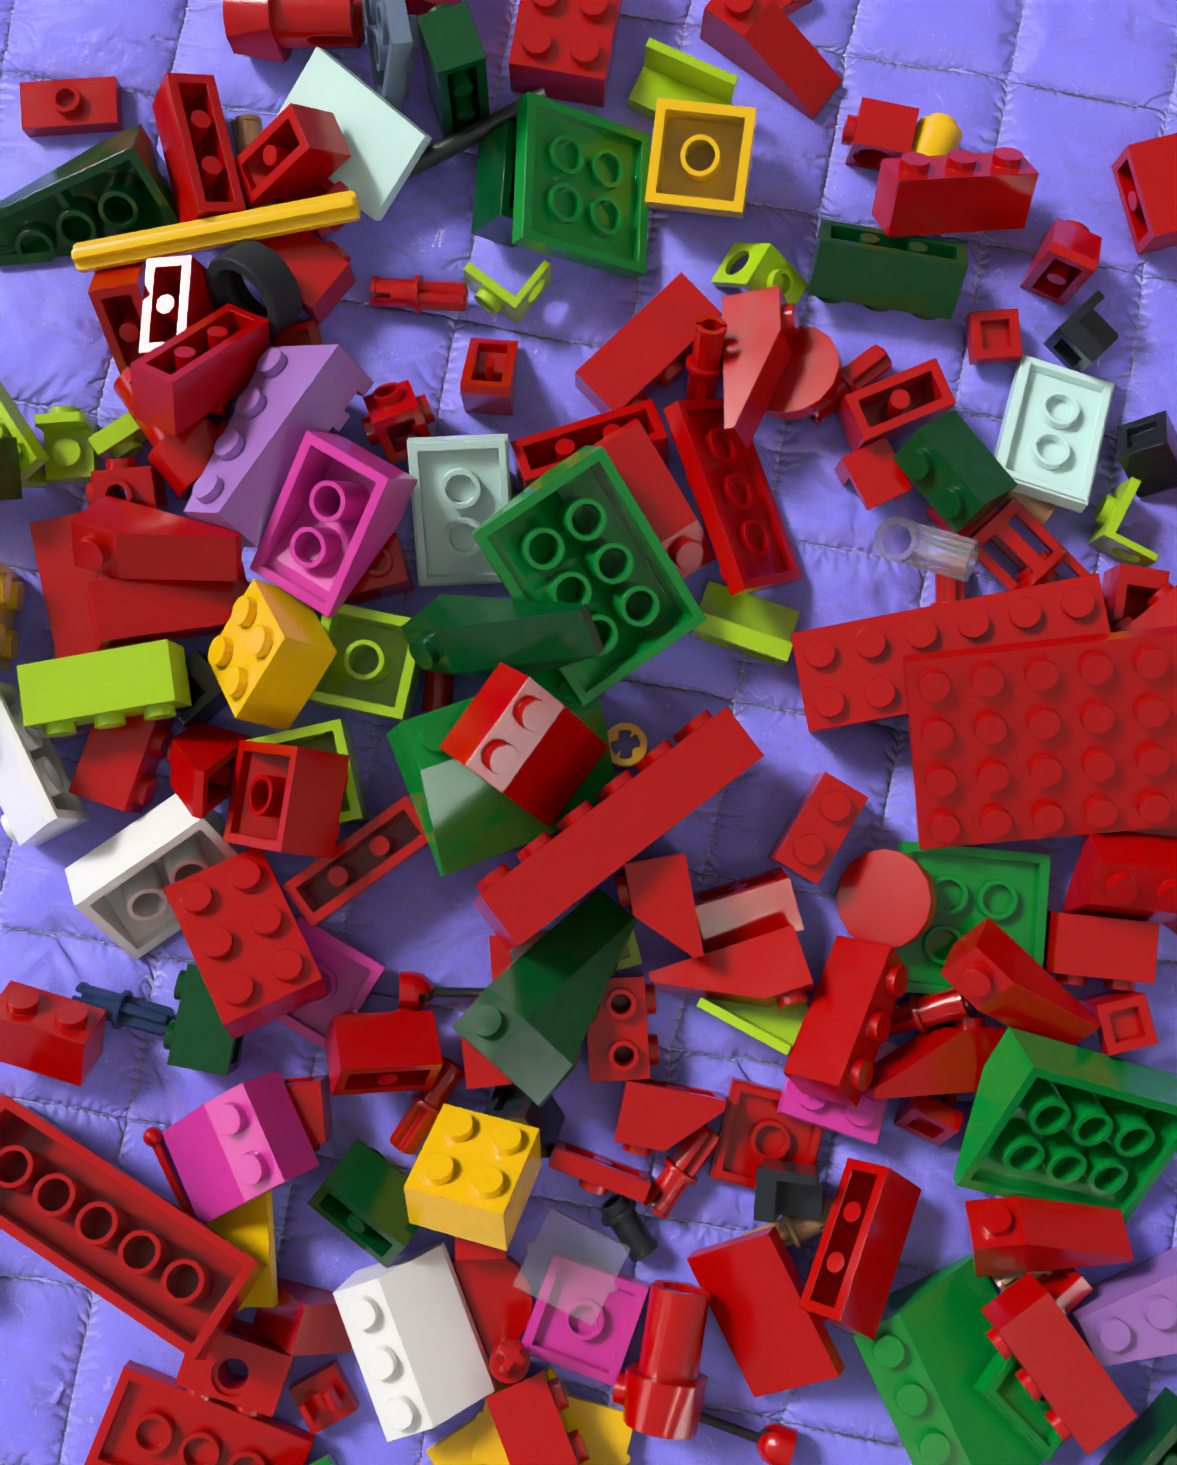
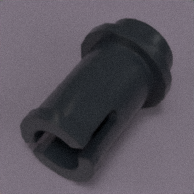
[599,1193,658,1262]

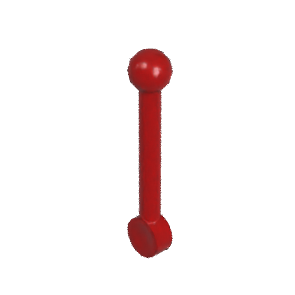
[143,1127,197,1219]

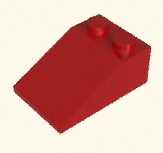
[439,662,608,828]

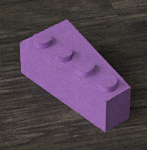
[183,344,374,548]
[1065,1246,1177,1367]

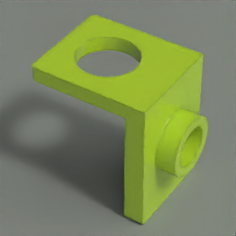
[711,242,808,306]
[463,259,552,324]
[1088,477,1160,567]

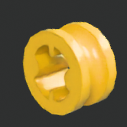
[607,722,647,768]

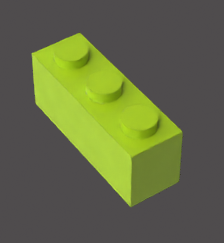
[17,639,192,738]

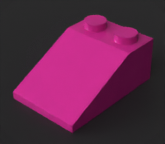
[249,431,418,617]
[162,1070,320,1224]

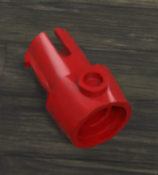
[223,0,366,62]
[113,366,228,501]
[613,1280,711,1440]

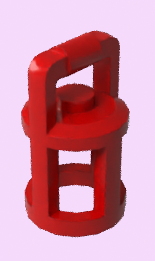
[963,497,1090,591]

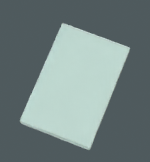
[276,47,432,221]
[994,354,1115,513]
[407,434,512,587]

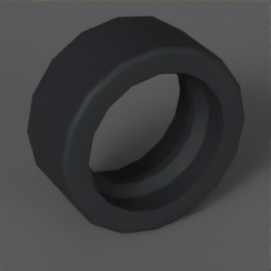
[206,240,302,340]

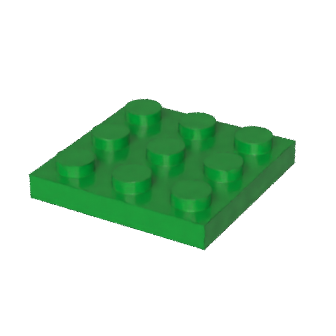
[512,92,650,280]
[894,841,1051,994]

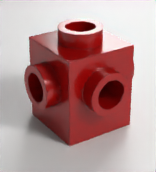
[361,380,435,464]
[86,457,169,512]

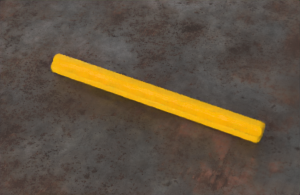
[71,190,361,273]

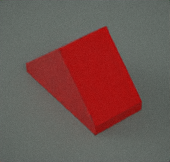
[460,338,518,416]
[253,1277,352,1357]

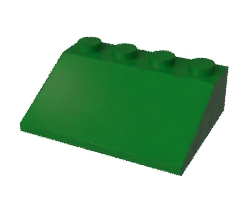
[471,446,707,706]
[386,669,615,877]
[953,1027,1177,1224]
[849,1253,1064,1465]

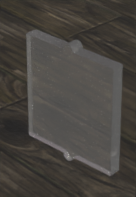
[513,1207,630,1326]

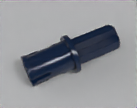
[72,981,175,1036]

